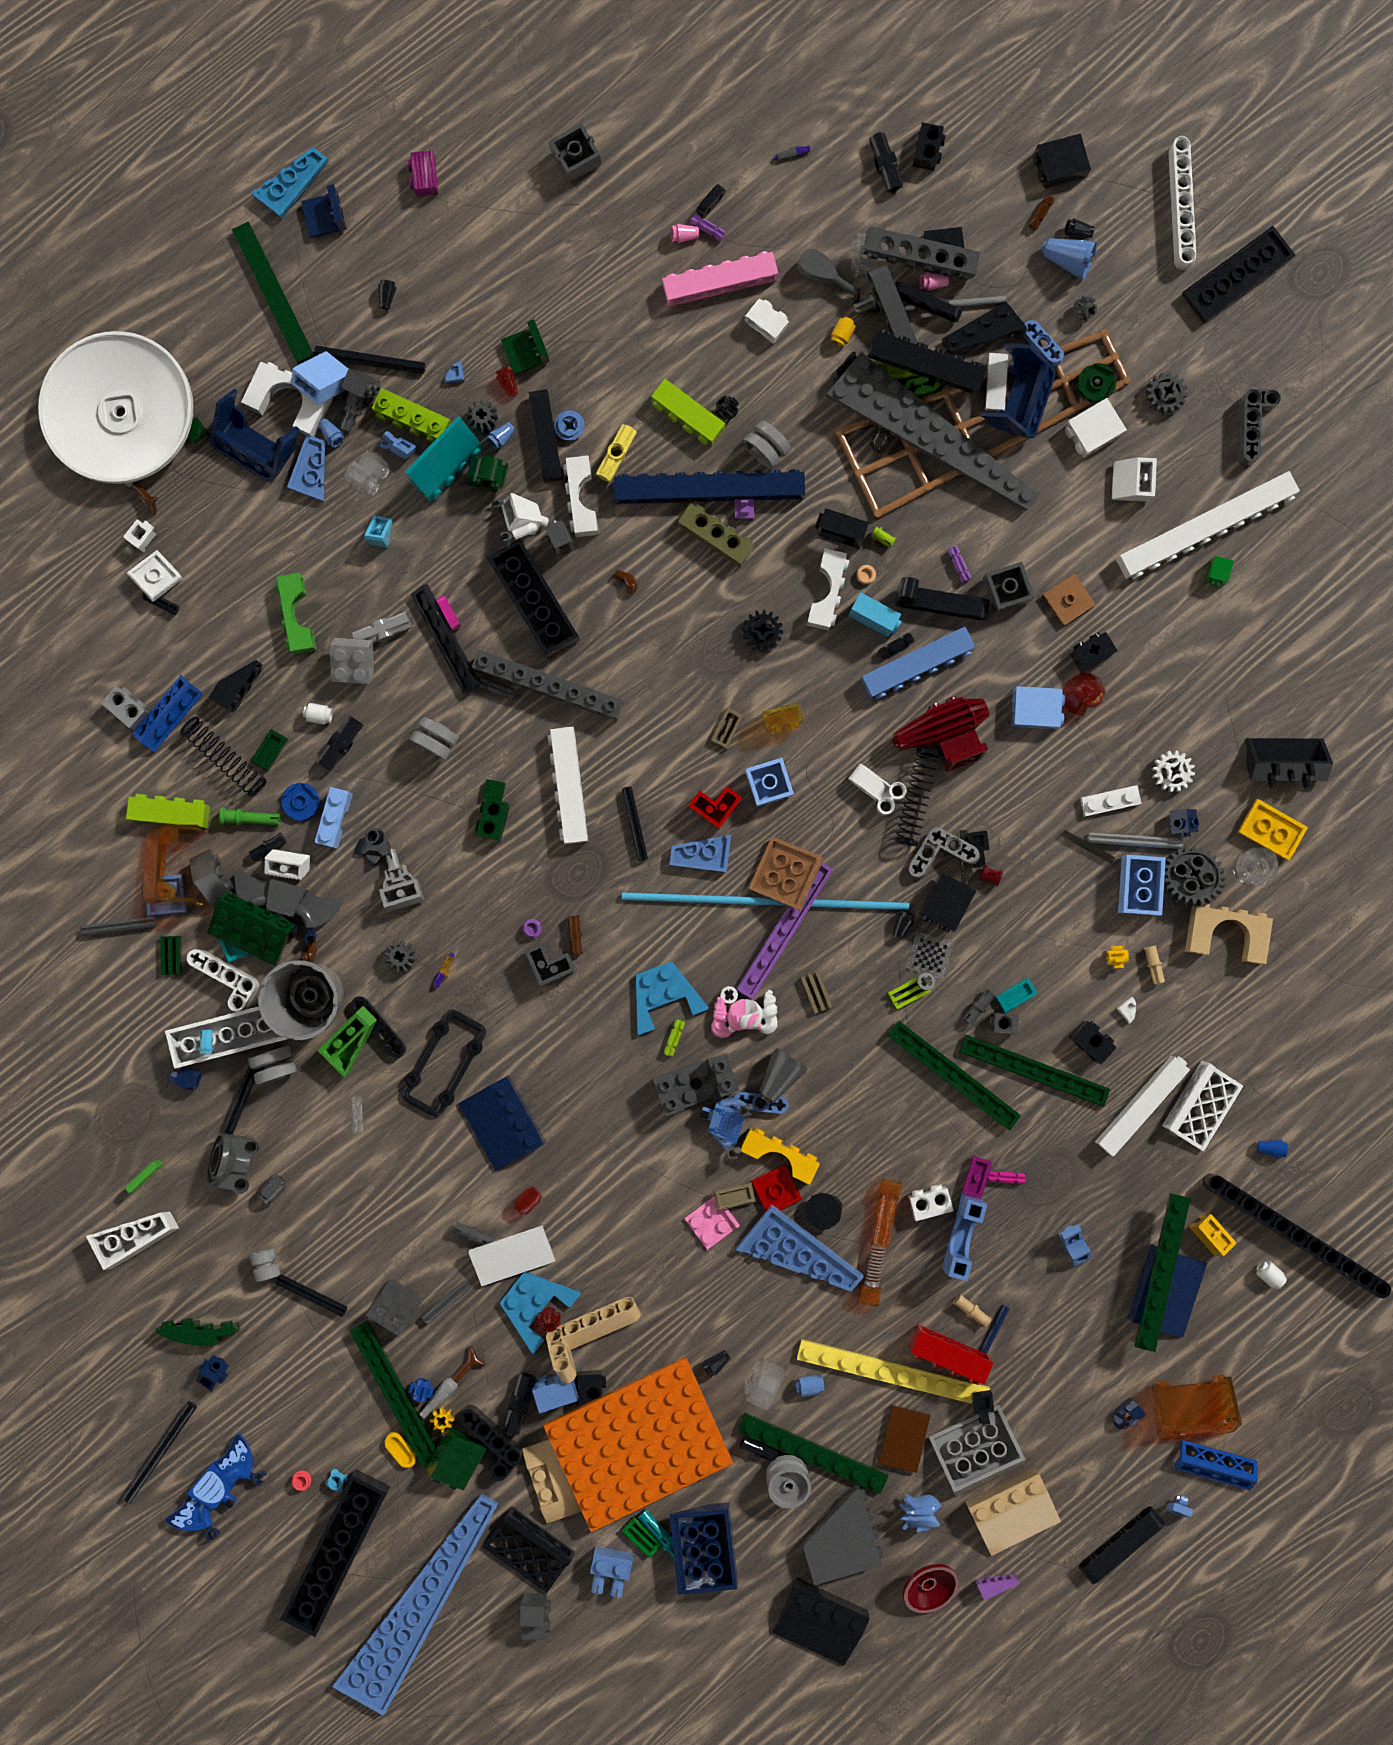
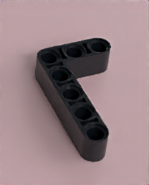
[895,577,990,620]

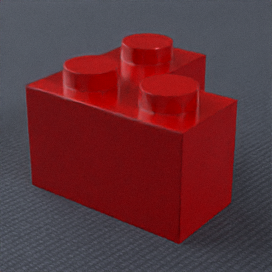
[688,786,742,830]

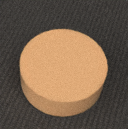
[856,565,876,585]

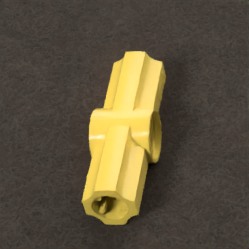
[596,424,637,483]

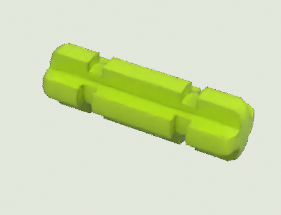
[664,1019,685,1057]

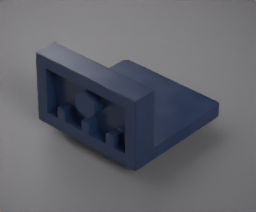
[301,184,347,238]

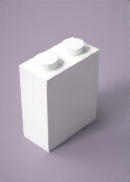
[1064,398,1127,458]

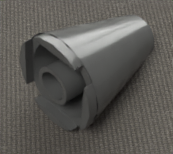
[759,1048,808,1103]

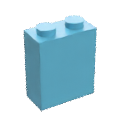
[848,592,902,638]

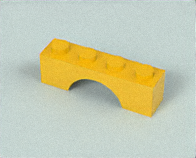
[740,1127,820,1185]

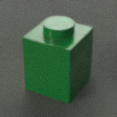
[1204,556,1234,588]

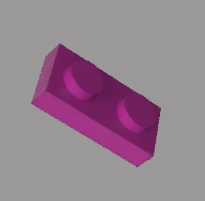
[962,1156,992,1199]

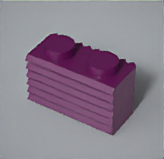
[408,150,439,196]

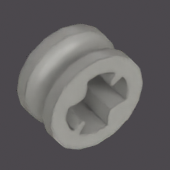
[917,973,935,990]

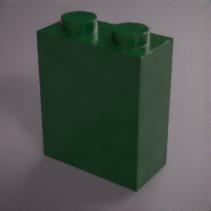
[426,1427,487,1491]

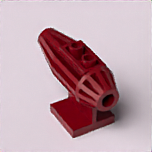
[891,696,989,772]

